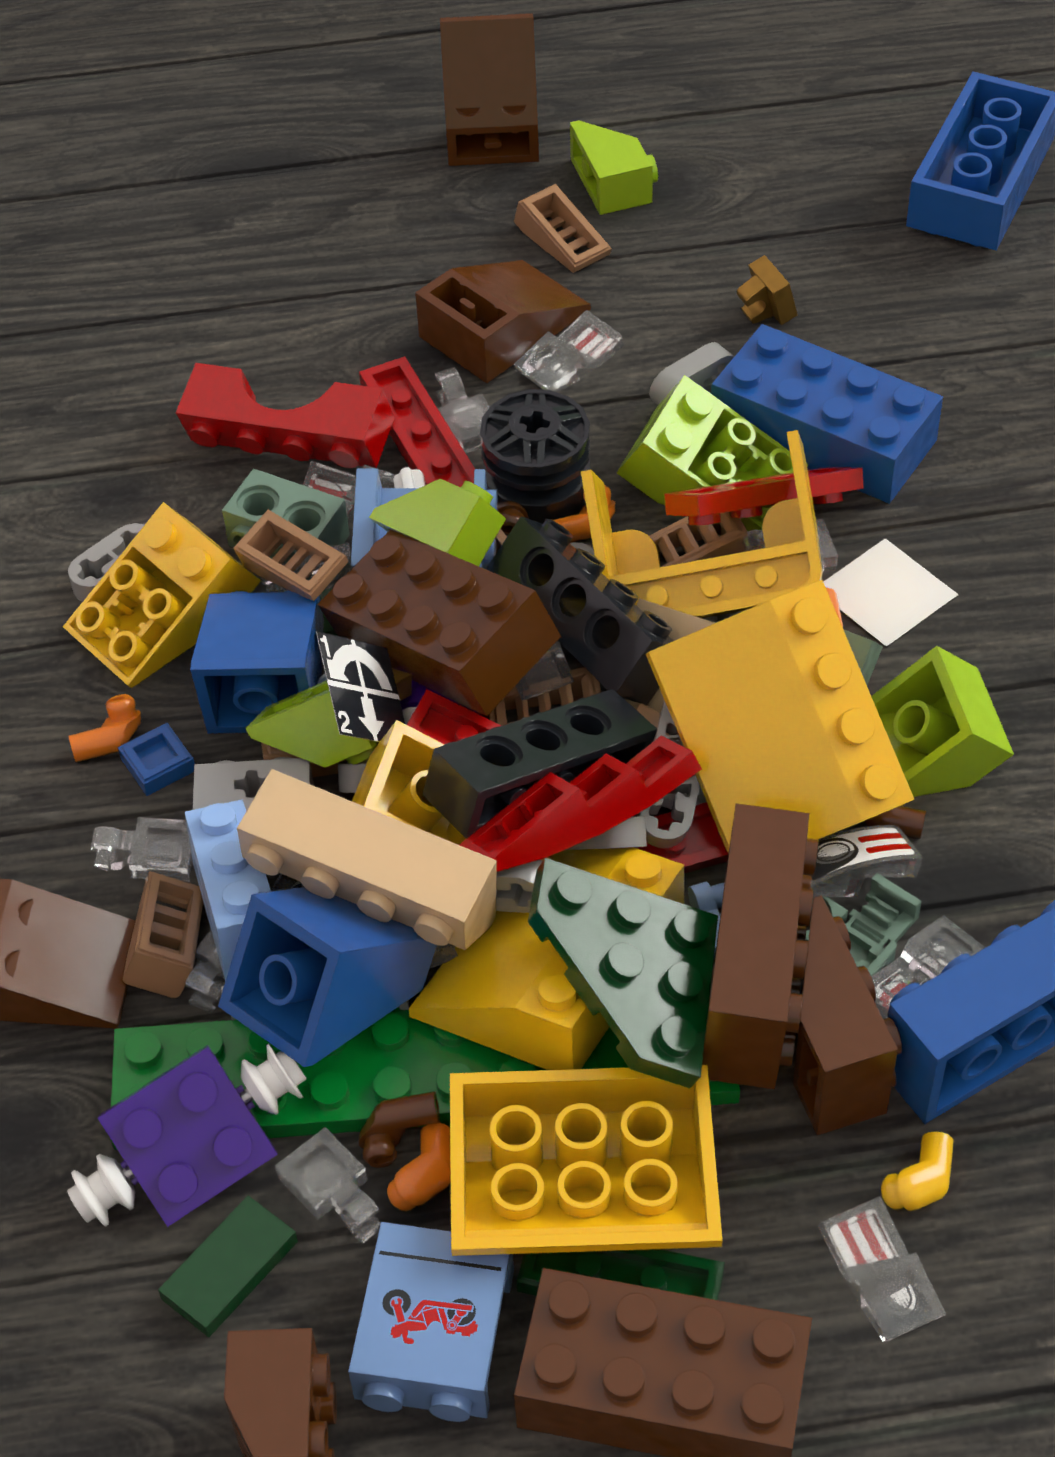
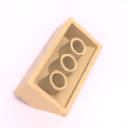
[237,769,497,950]

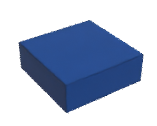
[118,723,195,796]

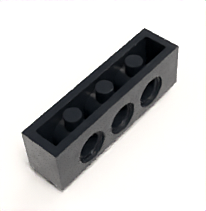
[486,516,674,705]
[422,689,657,838]

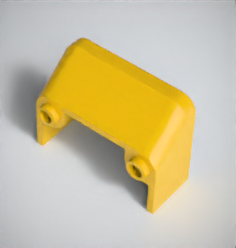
[581,430,822,618]

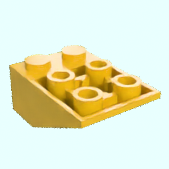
[63,502,261,688]

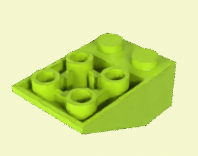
[617,375,808,536]

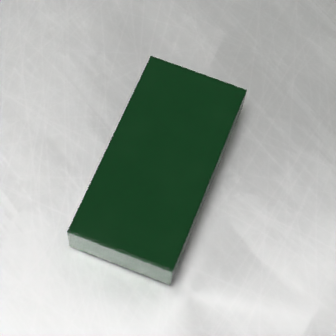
[158,1195,298,1337]

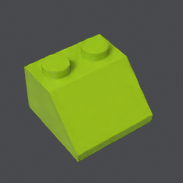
[871,646,1014,797]

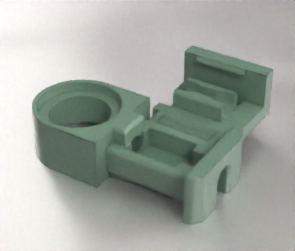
[805,873,922,986]

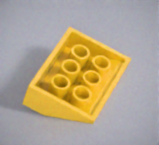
[646,580,915,854]
[409,847,684,1070]
[450,1065,723,1256]

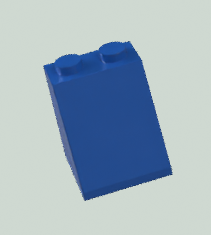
[190,590,324,734]
[218,887,437,1067]

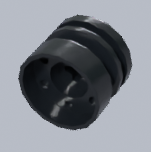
[480,389,591,524]

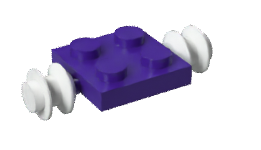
[67,1044,307,1227]

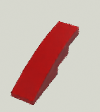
[459,735,702,872]

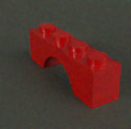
[176,363,395,468]

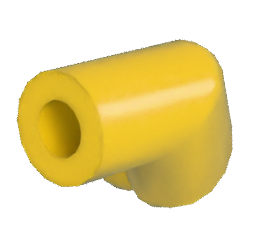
[881,1132,954,1211]

